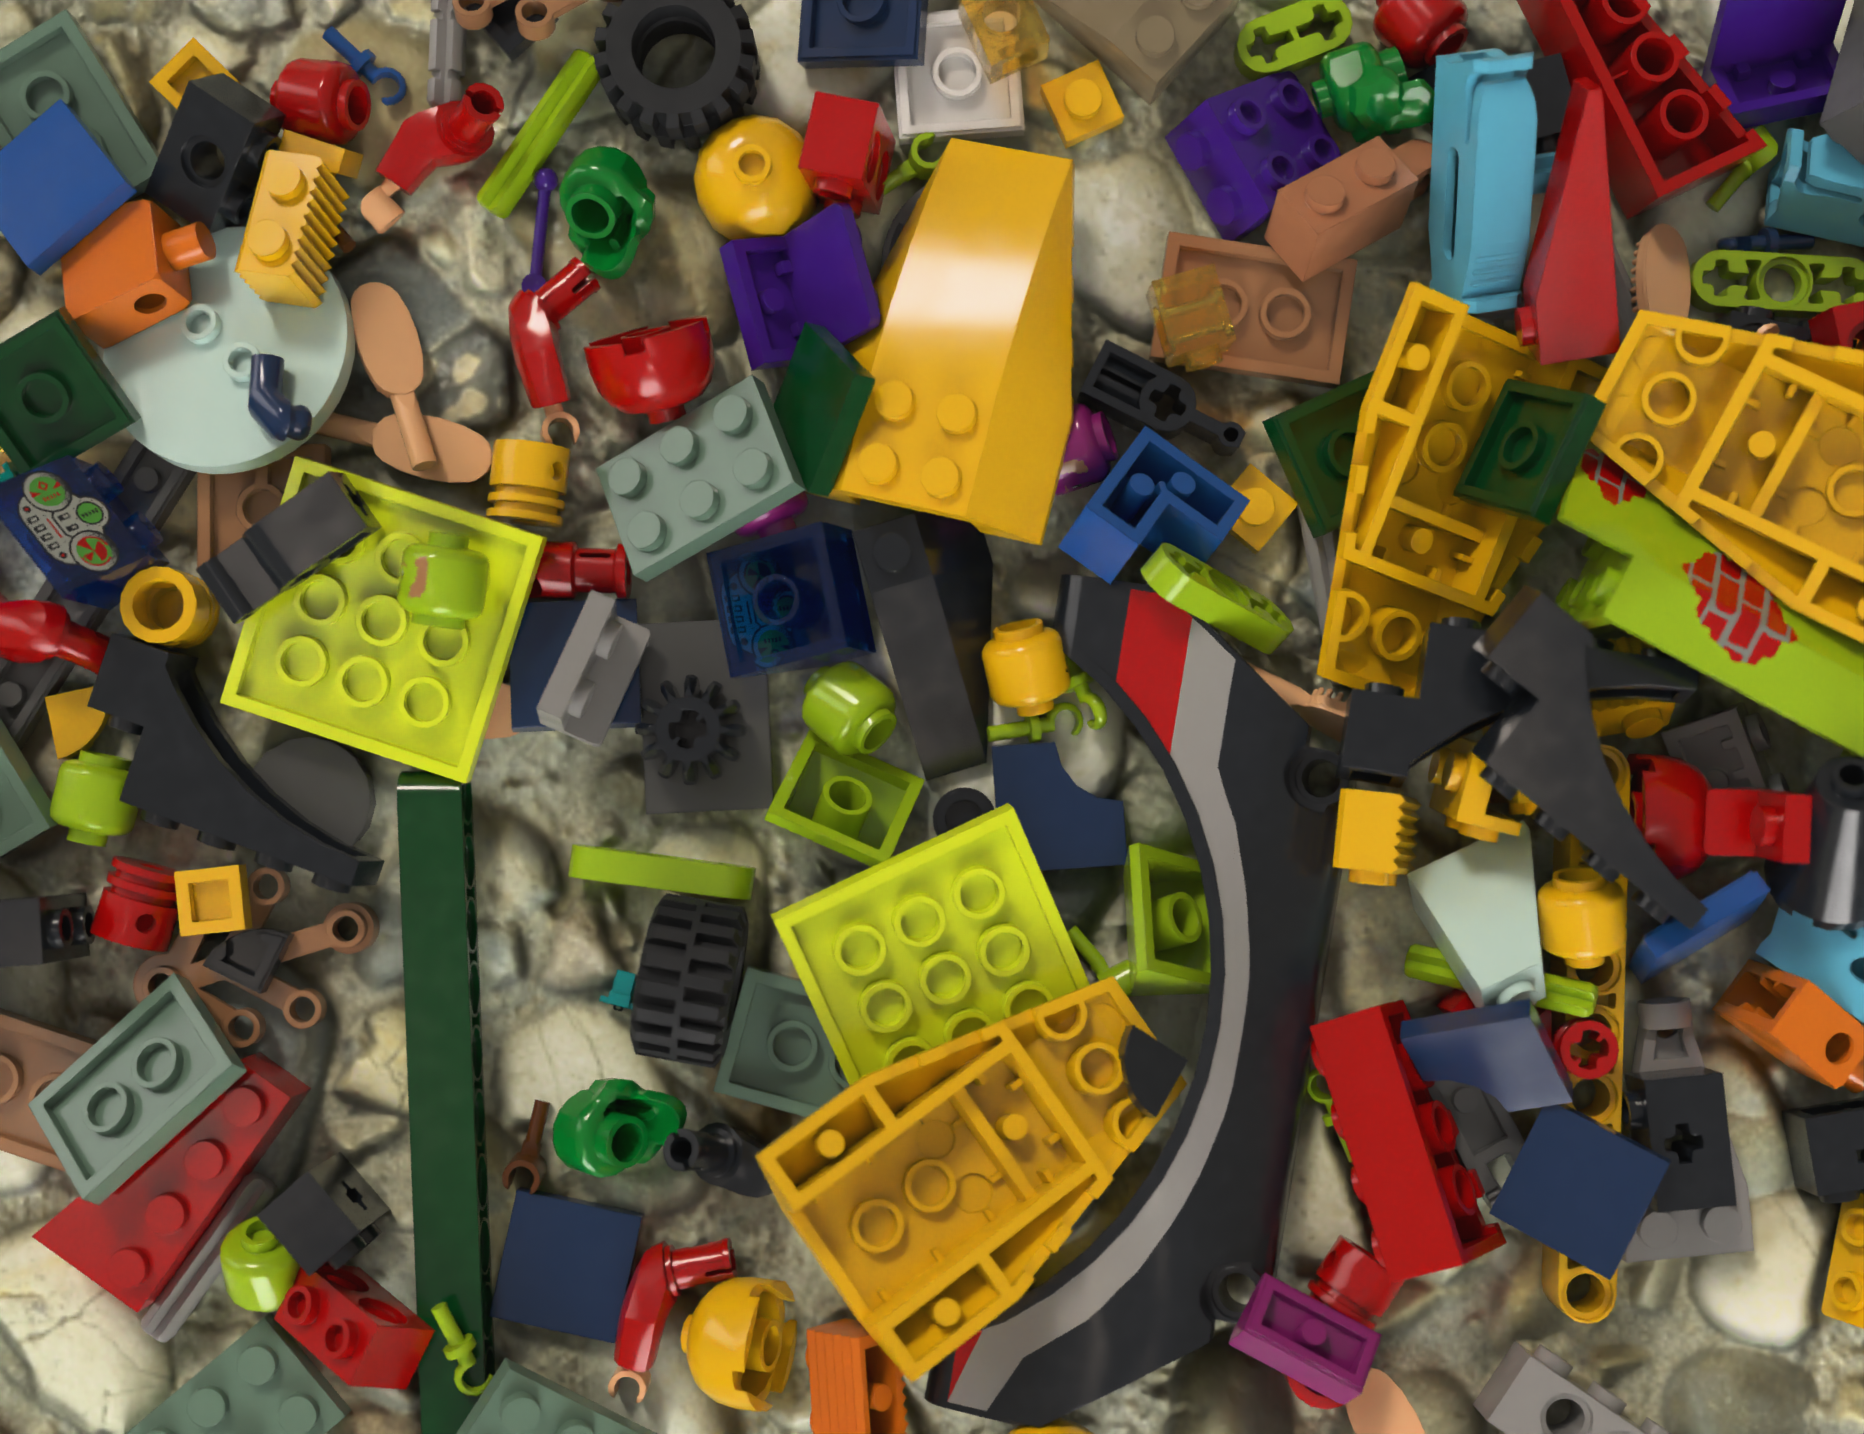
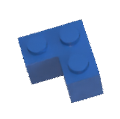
[1058,425,1250,584]

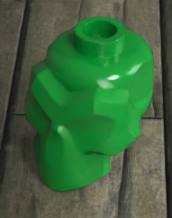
[1310,42,1435,143]
[559,146,656,280]
[552,1078,687,1178]

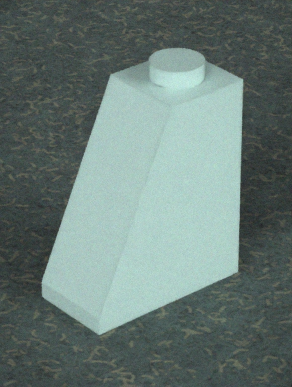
[1407,820,1546,1008]

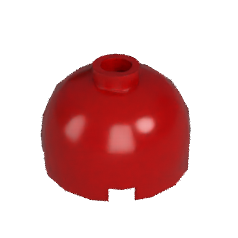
[583,316,715,424]
[1626,754,1712,881]

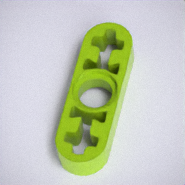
[1690,250,1864,319]
[1140,543,1294,655]
[568,844,756,900]

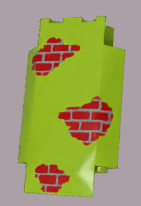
[1554,441,1864,758]

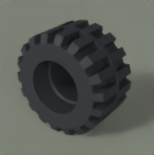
[594,0,760,149]
[630,893,749,1068]

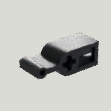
[1076,339,1246,456]
[196,471,382,624]

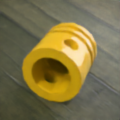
[486,439,571,527]
[119,566,220,649]

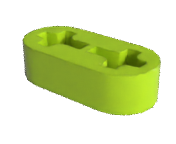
[1233,0,1353,81]

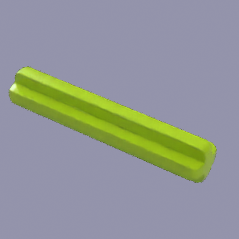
[477,49,601,219]
[1404,944,1598,1018]

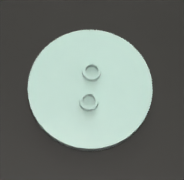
[103,227,356,474]

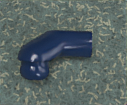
[248,354,312,441]

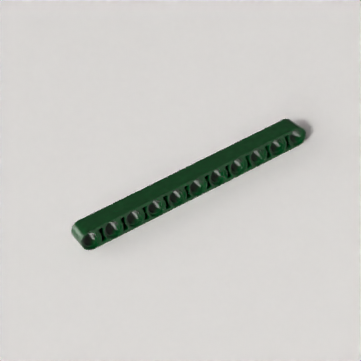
[397,770,495,1434]

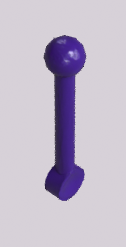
[521,168,558,292]

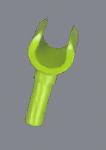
[1706,125,1778,212]
[883,132,941,196]
[1067,925,1131,997]

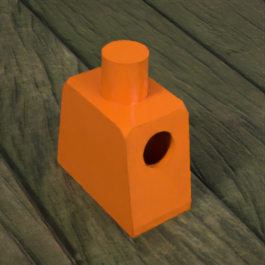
[61,199,216,349]
[1712,959,1864,1093]

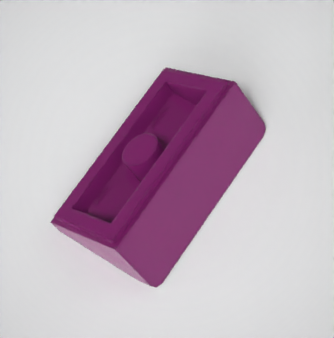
[1229,1273,1382,1404]

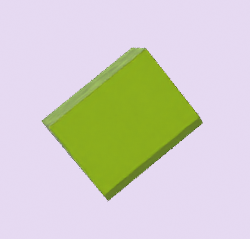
[764,729,925,867]
[1123,842,1211,996]

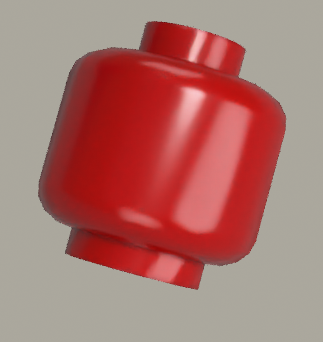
[1373,0,1469,69]
[270,58,371,146]

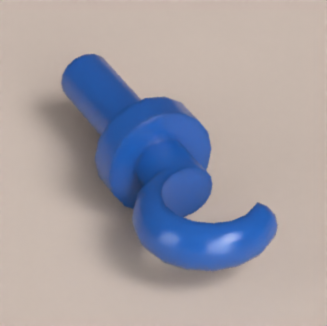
[322,26,407,106]

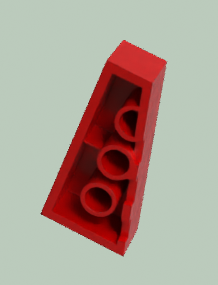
[1517,0,1768,220]
[1309,1000,1507,1283]
[31,1052,311,1313]

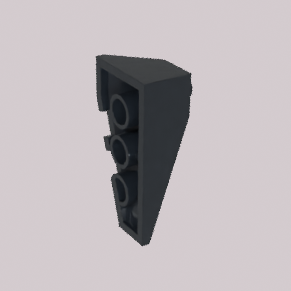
[852,512,993,781]

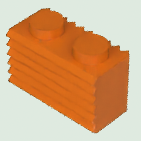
[805,1318,909,1434]

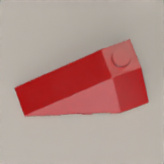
[1515,77,1620,366]

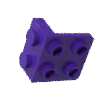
[1701,0,1846,129]
[1164,71,1341,241]
[719,203,881,371]

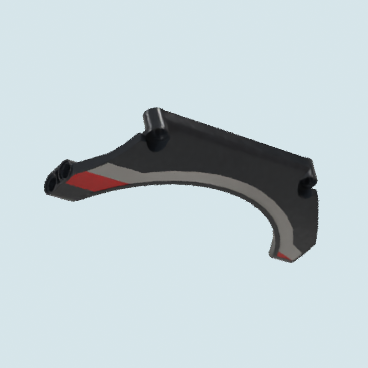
[924,574,1356,1427]

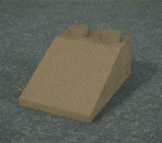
[1033,0,1239,105]

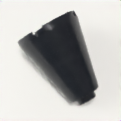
[1764,756,1864,931]

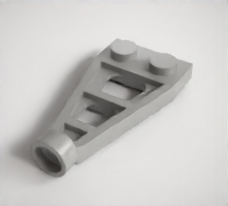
[1622,997,1754,1263]

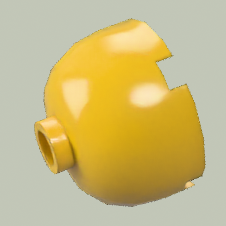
[693,114,817,241]
[681,1277,797,1412]

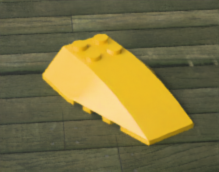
[804,138,1075,546]
[1316,281,1608,698]
[1589,309,1864,644]
[755,976,1187,1383]

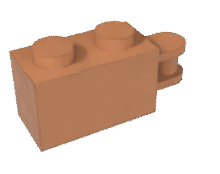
[1264,135,1432,282]

